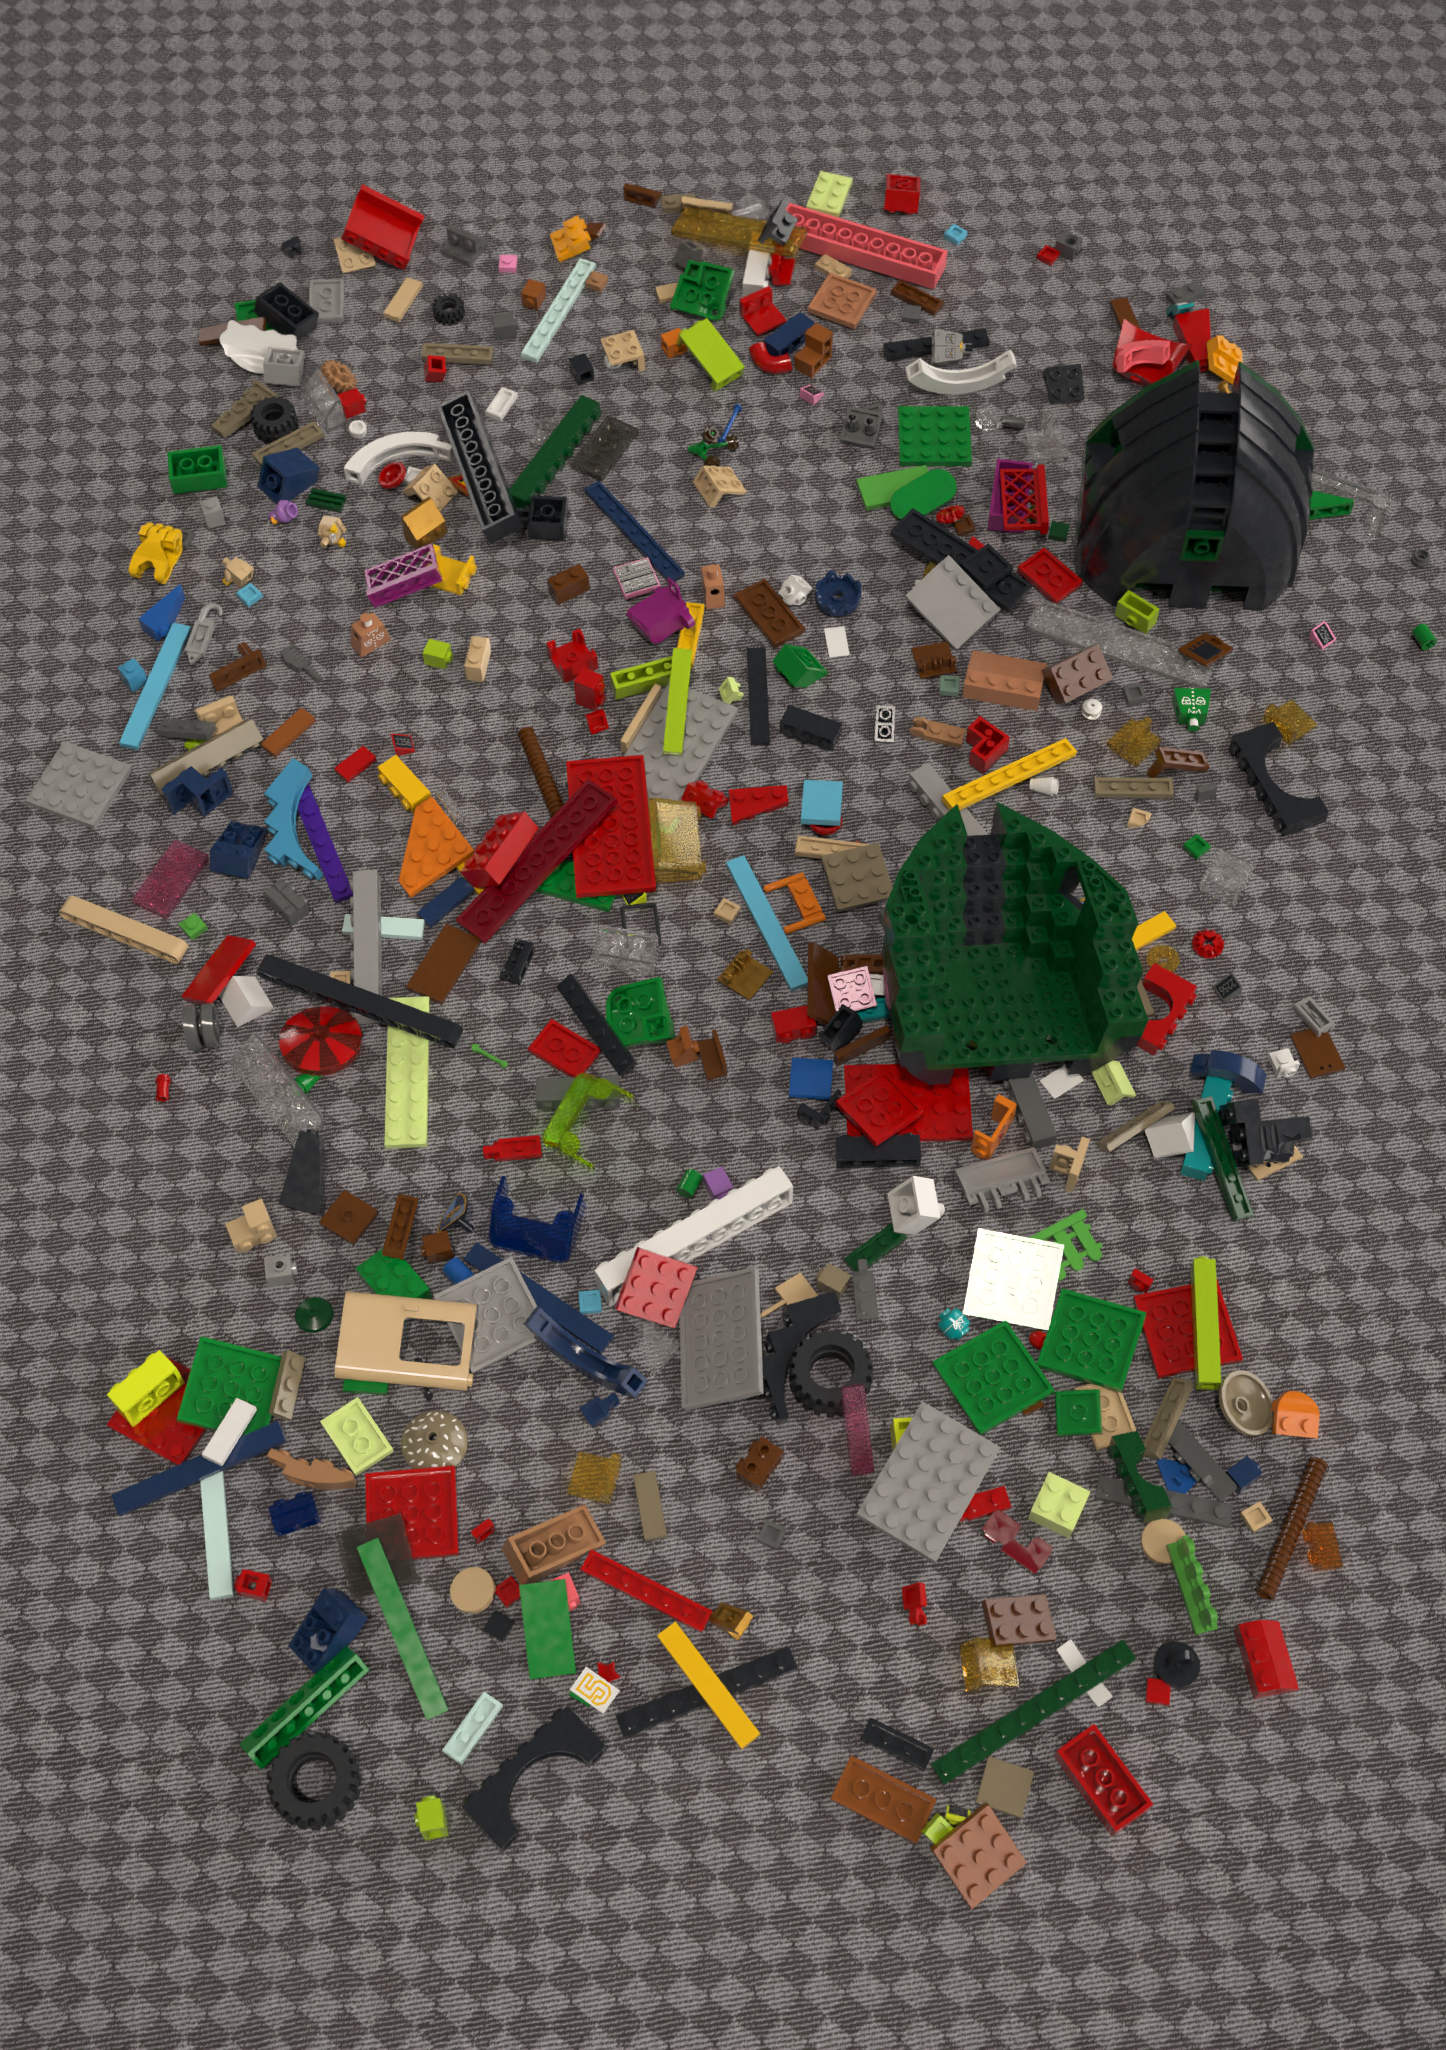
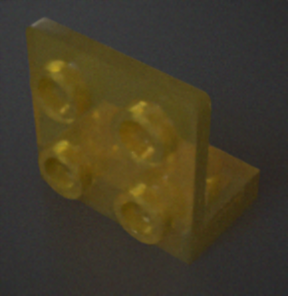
[1263,700,1317,745]
[567,1452,622,1505]
[959,1638,1019,1692]

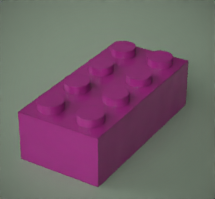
[987,459,1033,534]

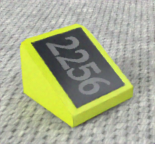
[621,892,647,905]
[944,1805,970,1826]

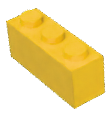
[377,755,431,815]

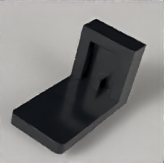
[797,1089,841,1130]

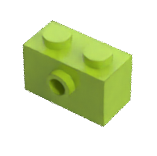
[1115,590,1160,634]
[414,1796,449,1841]

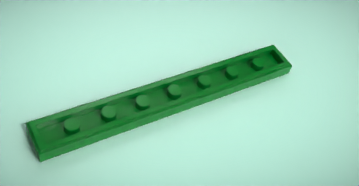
[357,1538,449,1721]

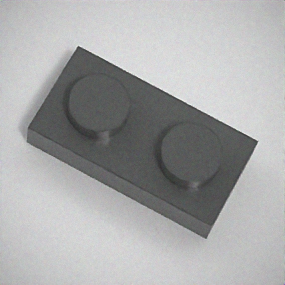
[1166,280,1205,305]

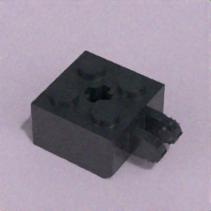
[517,495,568,540]

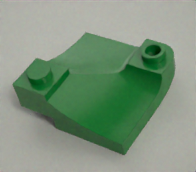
[670,259,735,322]
[606,977,675,1047]

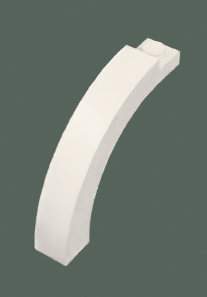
[905,350,1017,394]
[344,432,454,485]

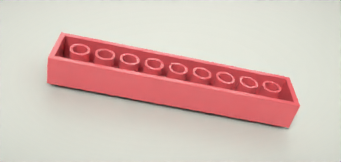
[786,203,948,289]

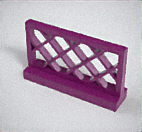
[364,543,443,608]

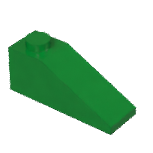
[1309,490,1354,520]

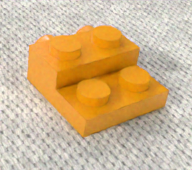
[550,216,591,262]
[1207,335,1242,385]

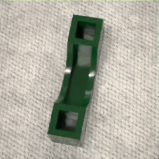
[1108,1431,1172,1523]

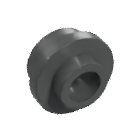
[1411,549,1431,567]

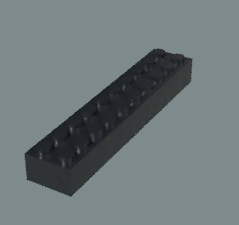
[437,390,524,544]

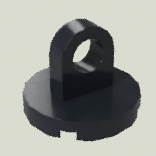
[1153,1641,1200,1689]

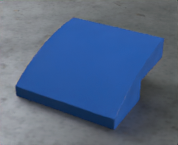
[789,1057,833,1100]

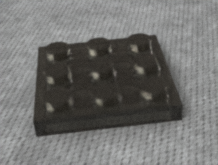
[334,1513,419,1601]

